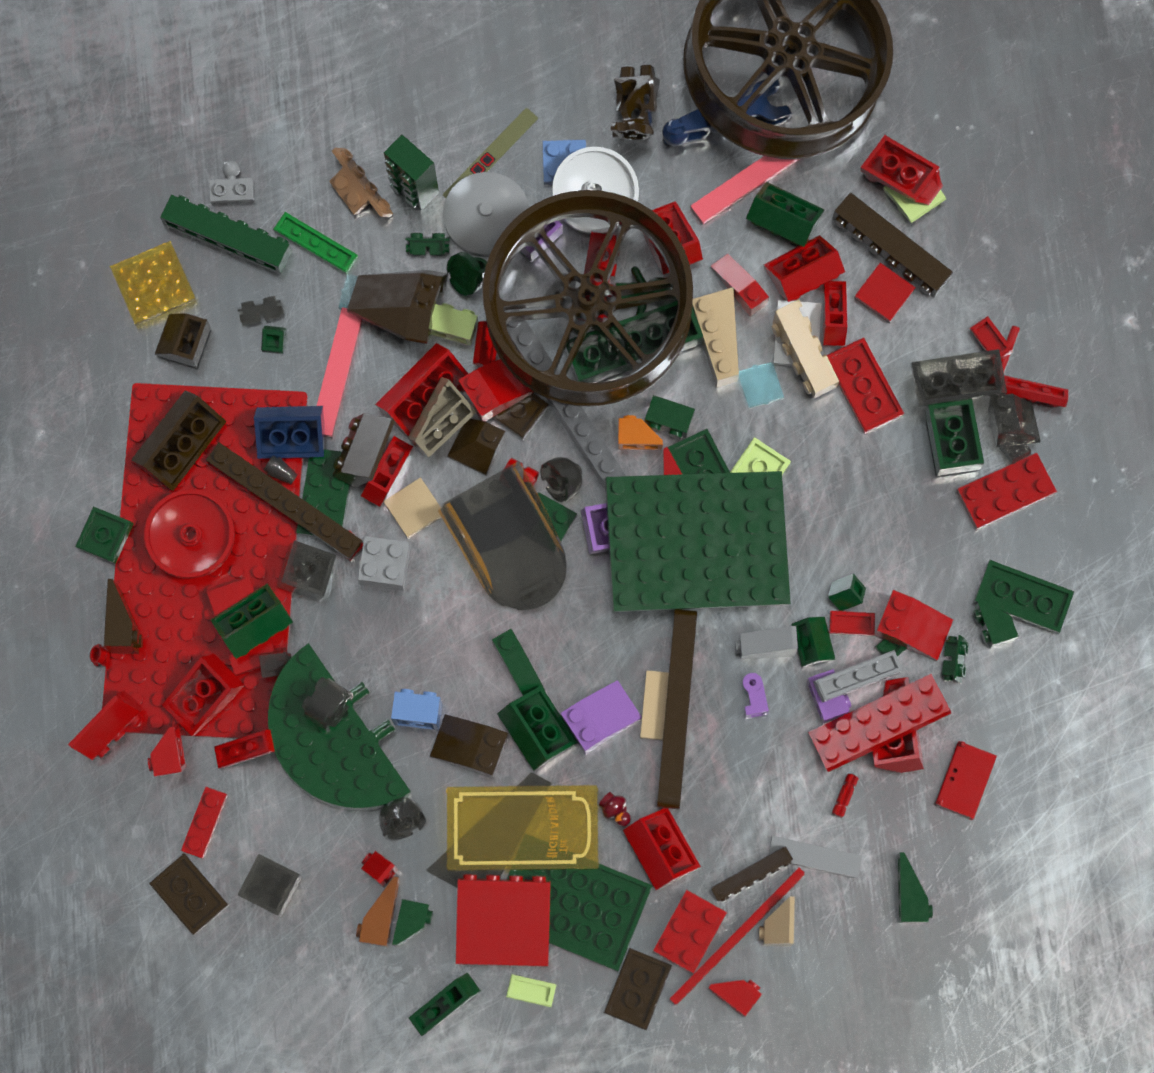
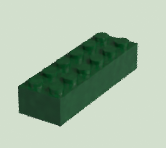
[565,301,704,383]

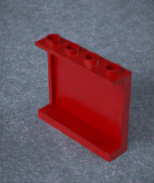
[456,874,551,966]

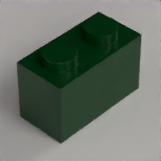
[644,395,695,439]

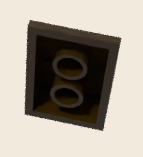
[104,579,143,654]
[430,714,509,779]

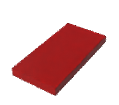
[827,337,904,434]
[207,577,278,676]

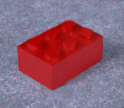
[652,890,727,975]

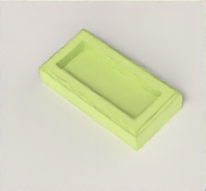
[506,974,556,1007]

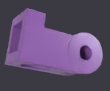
[742,673,769,719]

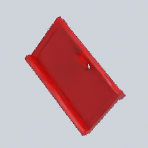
[935,741,997,820]

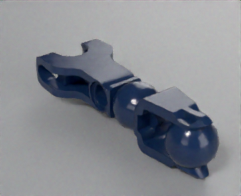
[662,79,792,146]

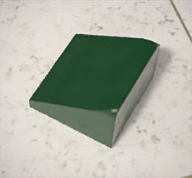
[261,326,286,353]

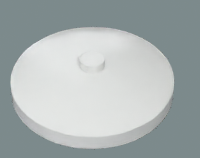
[552,147,639,234]

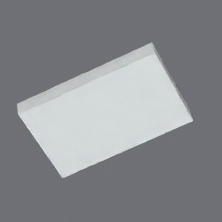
[773,300,822,367]

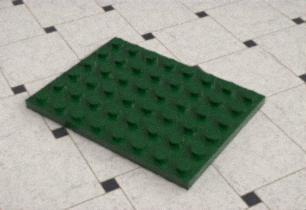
[605,471,791,612]

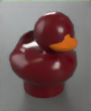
[599,792,631,826]

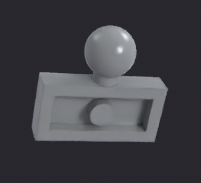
[209,161,254,203]

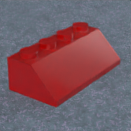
[375,343,469,437]

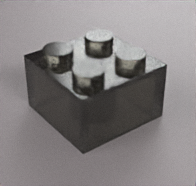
[276,540,336,601]
[238,854,302,918]

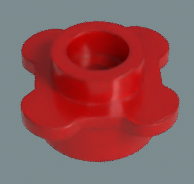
[90,644,110,667]

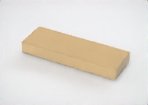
[640,671,669,741]

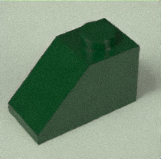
[392,899,433,947]

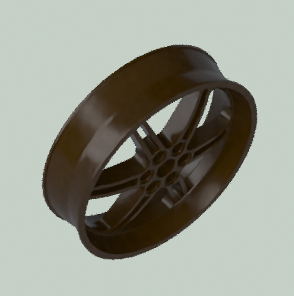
[683,0,893,159]
[483,190,693,407]

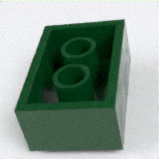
[925,399,984,476]

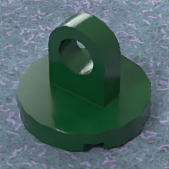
[446,252,487,295]

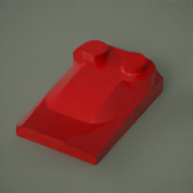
[860,135,943,205]

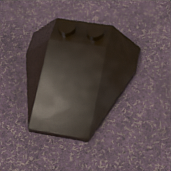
[347,270,448,344]

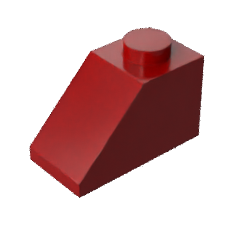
[361,851,398,888]
[708,980,762,1018]

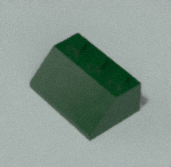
[746,182,825,247]
[211,583,293,659]
[497,686,578,771]

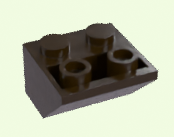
[155,313,211,368]

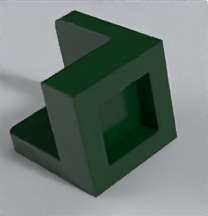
[828,573,866,611]

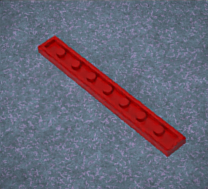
[669,867,805,1006]

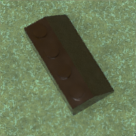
[132,390,227,491]

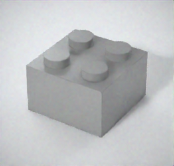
[358,536,411,591]

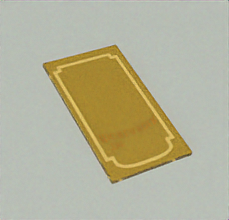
[446,785,599,870]

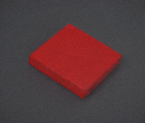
[854,263,916,323]

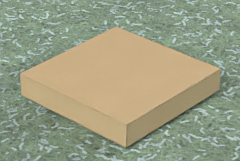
[383,477,445,539]

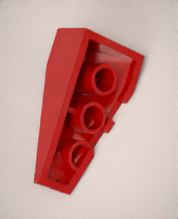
[873,677,924,773]

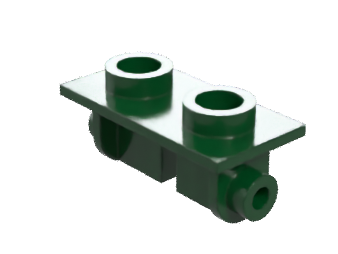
[405,233,450,255]
[942,635,969,684]

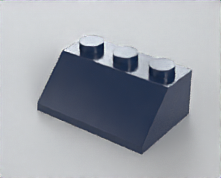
[254,406,325,459]

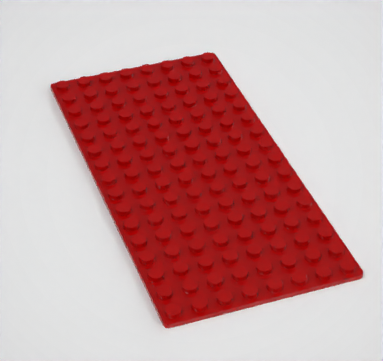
[102,383,308,739]

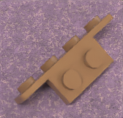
[329,148,393,217]

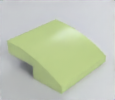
[883,186,946,223]

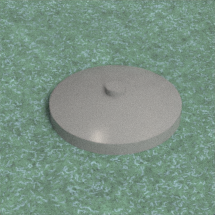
[443,172,529,257]

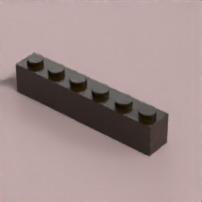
[832,192,953,298]

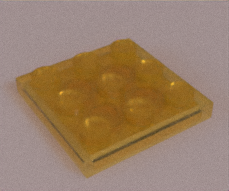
[110,241,196,326]

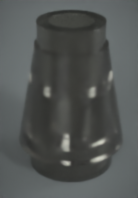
[263,455,298,485]

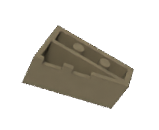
[408,377,477,457]

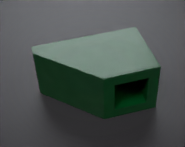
[973,601,1019,649]

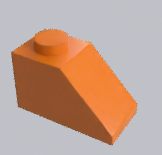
[618,415,663,450]

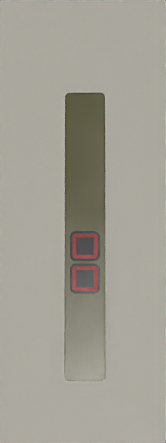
[443,108,538,198]

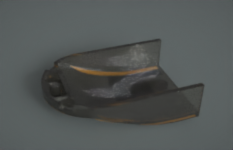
[438,461,567,610]

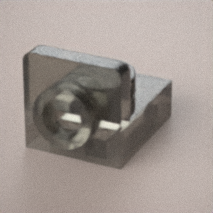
[259,647,292,678]

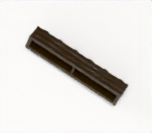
[711,846,793,902]

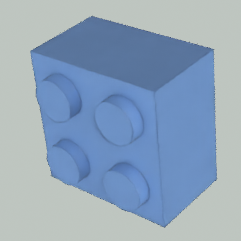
[391,689,443,731]

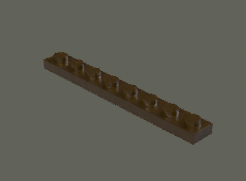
[206,442,363,560]

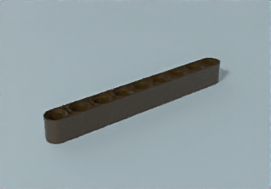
[657,609,697,809]

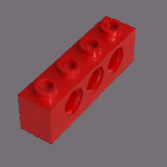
[577,231,620,322]

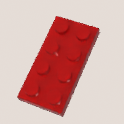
[956,453,1057,530]

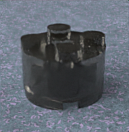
[302,677,353,732]

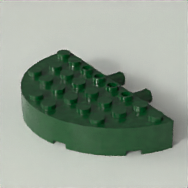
[268,643,411,811]

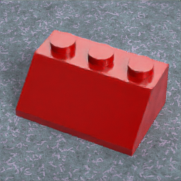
[763,235,845,302]
[68,690,143,760]
[623,808,701,890]

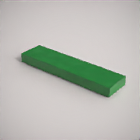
[273,212,358,275]

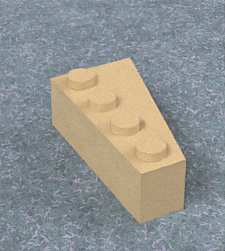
[692,287,739,388]
[771,299,839,398]

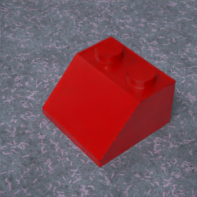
[148,723,186,777]

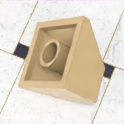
[759,896,795,947]

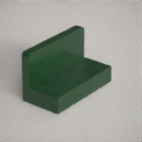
[791,617,835,667]

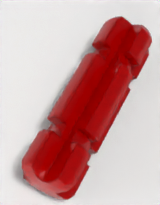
[832,773,859,818]

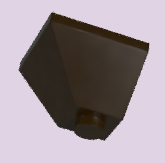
[447,419,506,476]

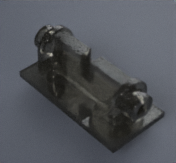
[237,296,284,325]

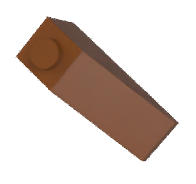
[356,877,400,948]

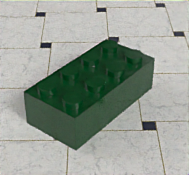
[384,134,439,211]

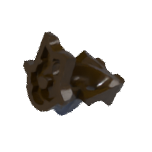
[611,65,660,141]

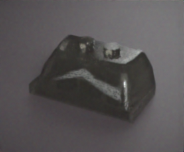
[910,349,1007,407]

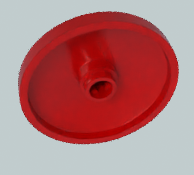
[144,489,235,579]

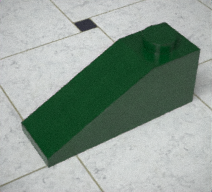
[492,629,545,696]
[897,852,933,924]
[409,972,481,1036]

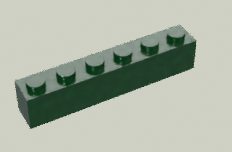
[160,195,292,274]

